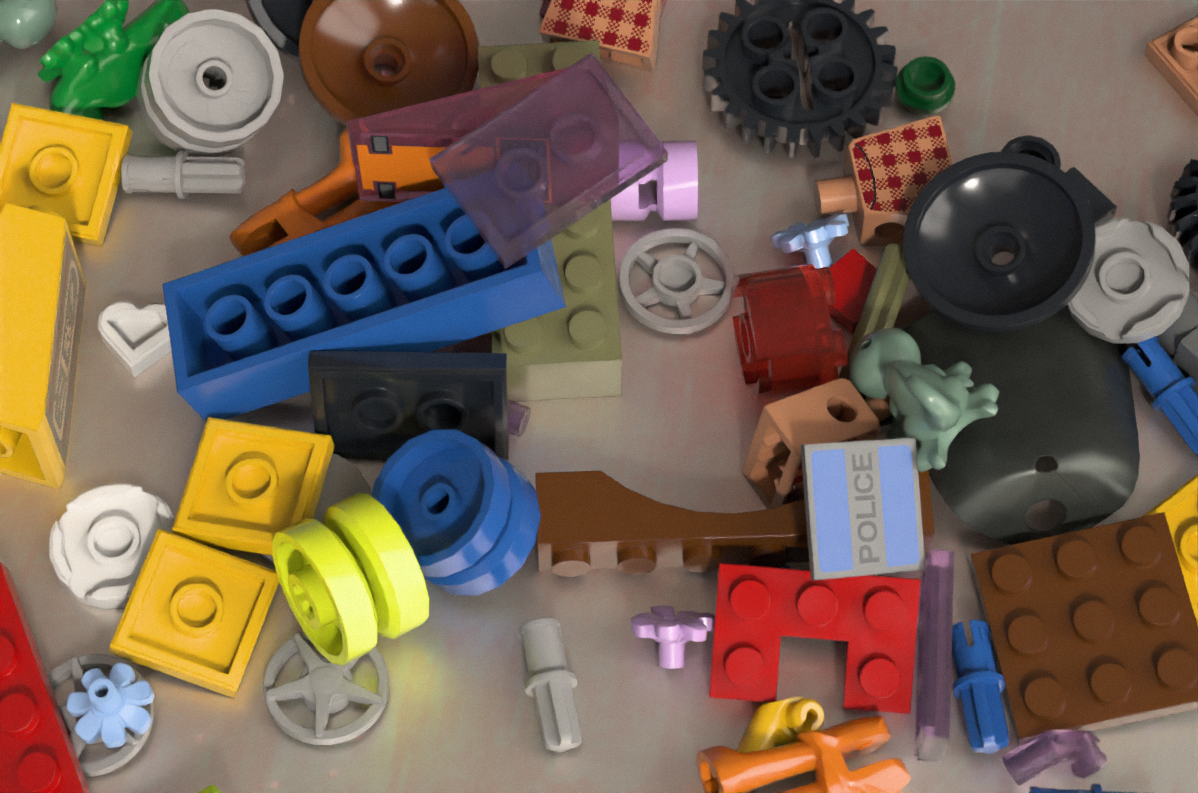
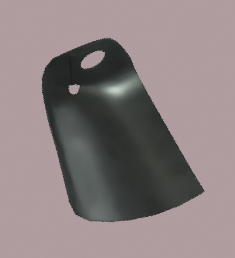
[901,305,1140,545]

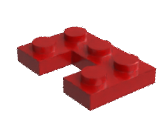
[709,563,921,714]

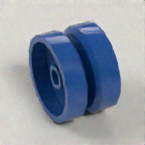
[371,430,541,596]

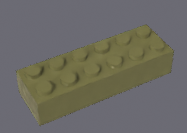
[478,40,622,402]

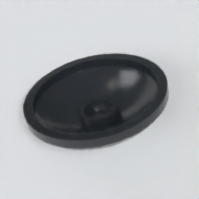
[903,151,1096,332]

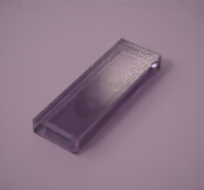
[914,549,954,762]

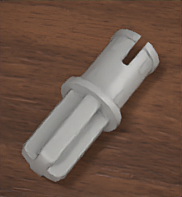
[121,150,247,199]
[518,618,582,753]

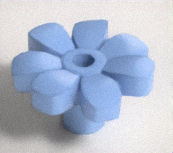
[771,213,850,274]
[67,663,154,748]

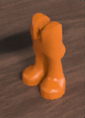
[229,122,417,256]
[697,716,911,793]

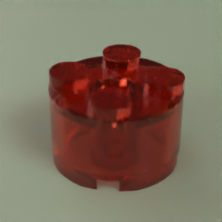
[731,263,848,401]

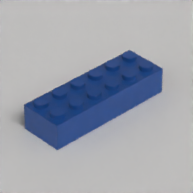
[162,163,566,422]

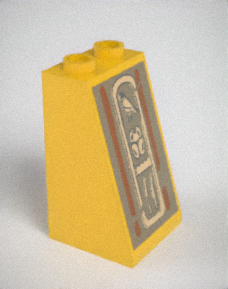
[0,202,86,490]

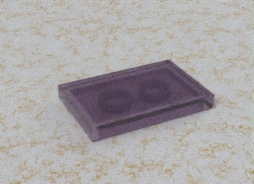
[429,53,668,269]

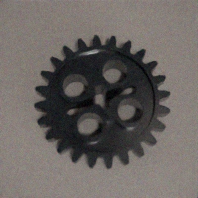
[702,0,898,158]

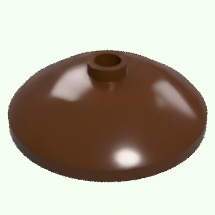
[298,0,479,138]

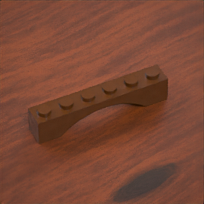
[535,470,935,577]

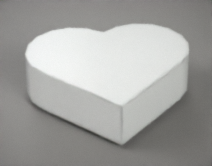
[98,301,171,378]

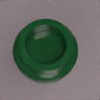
[895,56,955,115]

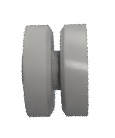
[136,9,284,157]

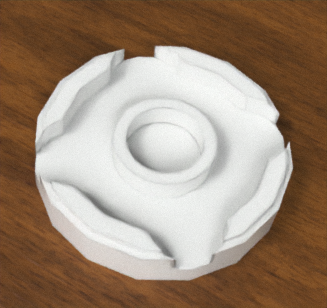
[49,483,175,610]

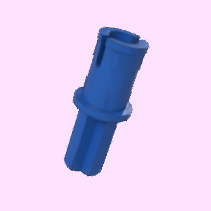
[1122,336,1198,455]
[947,620,1010,755]

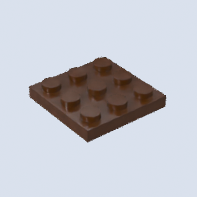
[971,512,1198,747]

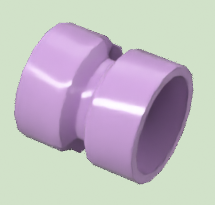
[610,140,698,221]

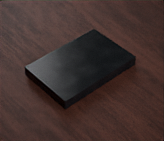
[308,351,509,460]

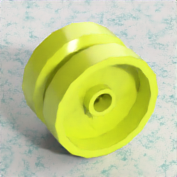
[272,493,429,666]

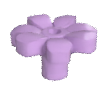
[631,606,715,669]

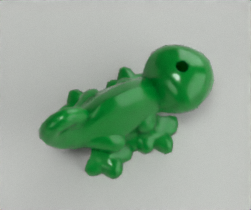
[37,0,190,121]

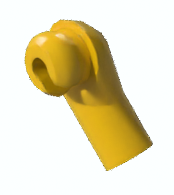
[736,696,825,752]

